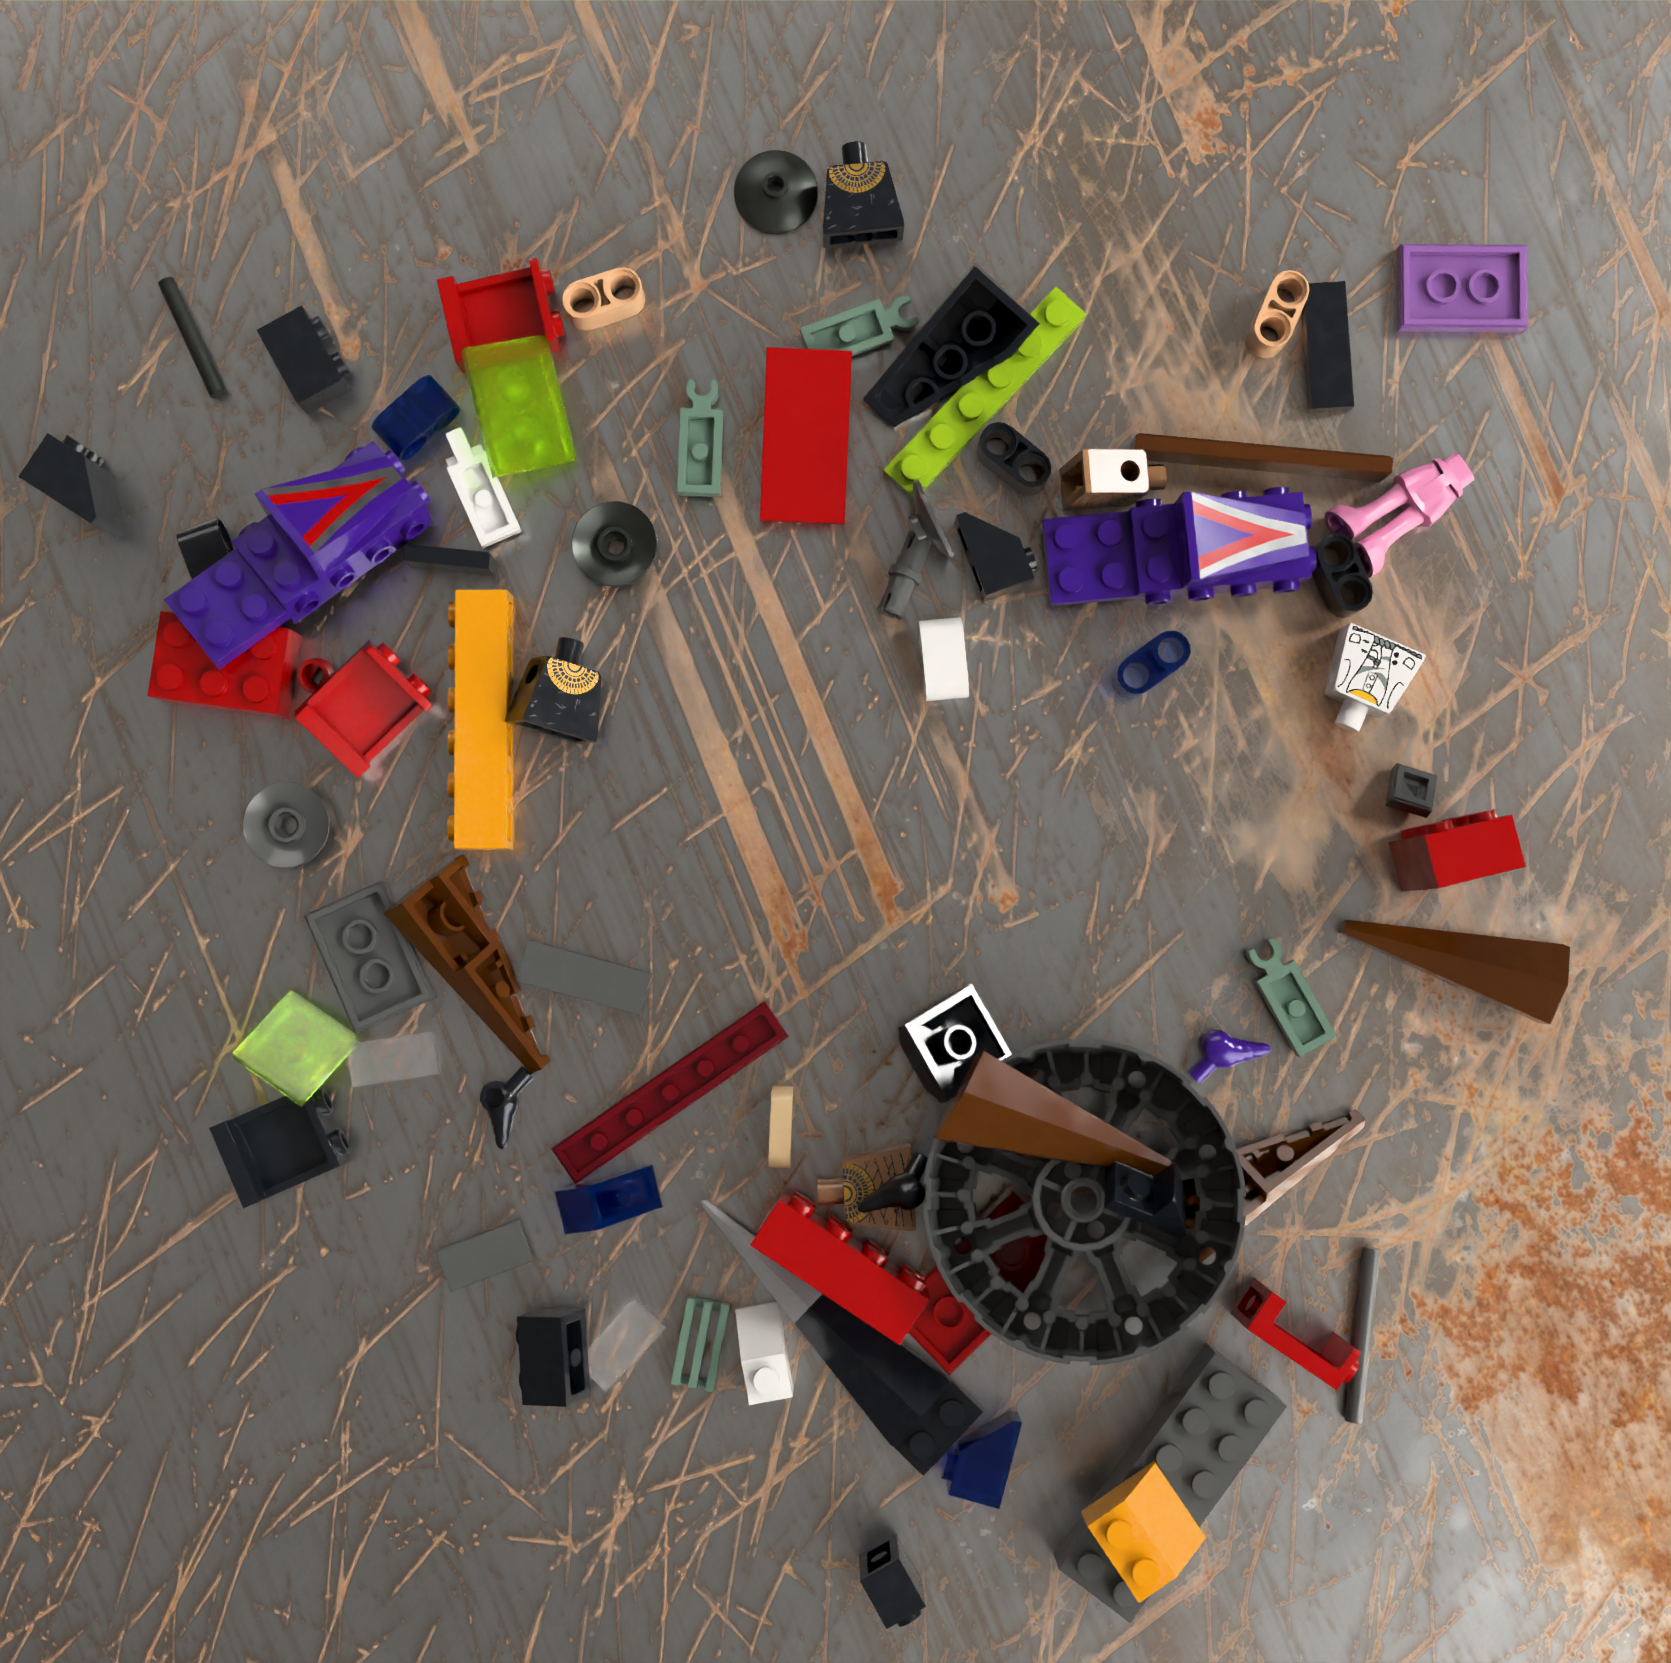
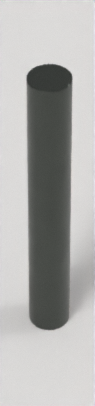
[158,277,226,398]

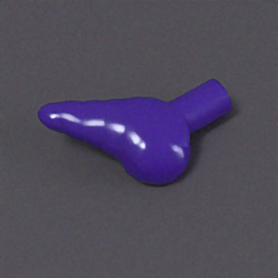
[1188,1030,1271,1084]

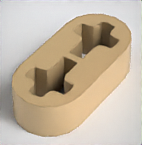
[768,1085,794,1169]

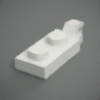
[445,427,522,548]

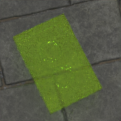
[461,334,577,478]

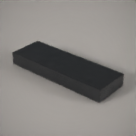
[1302,281,1354,412]

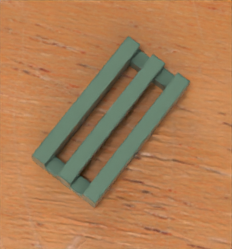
[671,1295,731,1392]

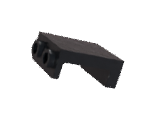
[209,1083,350,1209]

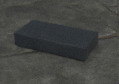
[403,544,497,576]

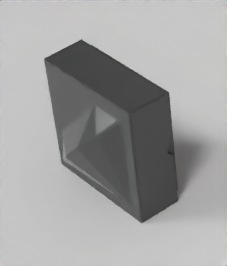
[1385,763,1437,818]

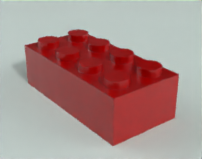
[750,1191,929,1345]

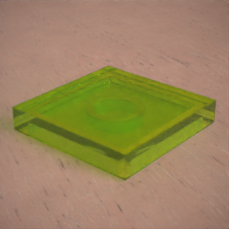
[232,990,360,1107]

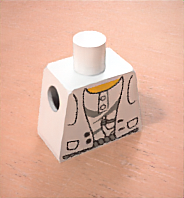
[1325,623,1426,733]

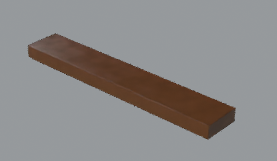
[1130,433,1393,482]

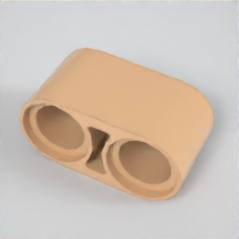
[562,267,645,331]
[1246,270,1309,359]

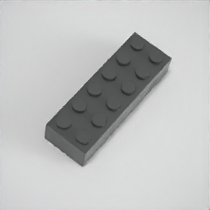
[1053,1343,1287,1623]

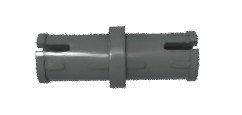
[877,530,932,620]

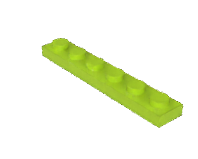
[883,286,1087,502]

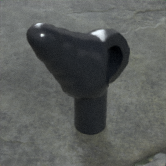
[480,1066,534,1150]
[857,1152,927,1213]

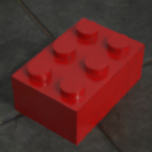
[147,611,302,720]
[1389,809,1526,892]

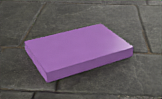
[1397,244,1528,332]

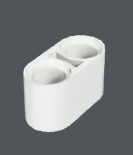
[918,617,969,701]

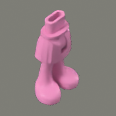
[1325,453,1474,578]

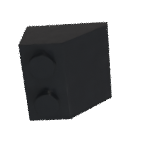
[18,433,126,540]

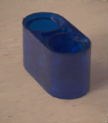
[371,375,461,461]
[1112,631,1191,699]

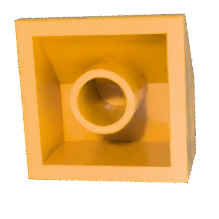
[1081,1461,1206,1603]

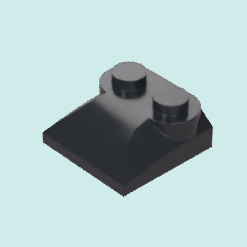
[898,984,1012,1103]

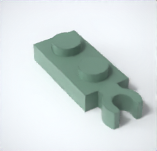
[799,295,919,357]
[677,379,724,497]
[1246,938,1337,1057]

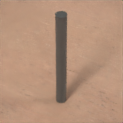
[1345,1246,1381,1424]

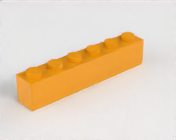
[447,590,514,850]

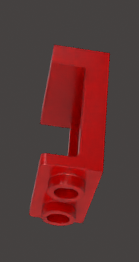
[436,258,565,373]
[295,639,433,778]
[1231,1278,1361,1390]

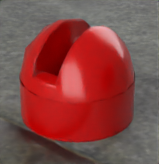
[297,658,335,693]

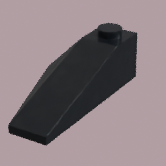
[863,263,1040,427]

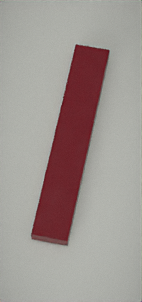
[551,1001,789,1184]

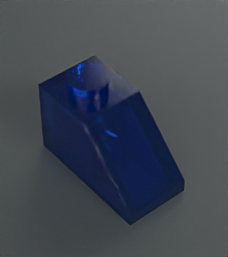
[555,1165,663,1234]
[941,1411,1022,1509]

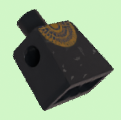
[823,141,904,248]
[505,637,602,744]

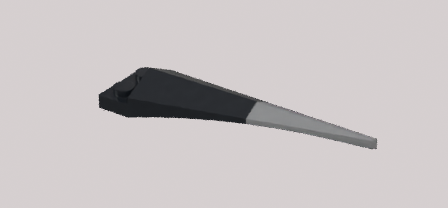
[701,1200,983,1476]

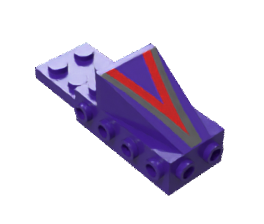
[164,441,434,670]
[1042,487,1317,606]

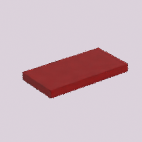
[760,347,852,525]
[908,1190,1048,1376]

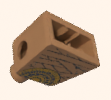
[1059,449,1167,511]
[817,1143,916,1231]

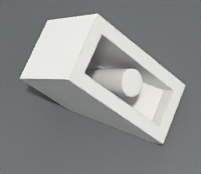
[735,1301,794,1405]

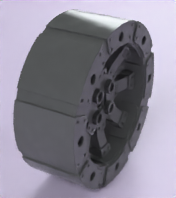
[923,1039,1246,1365]

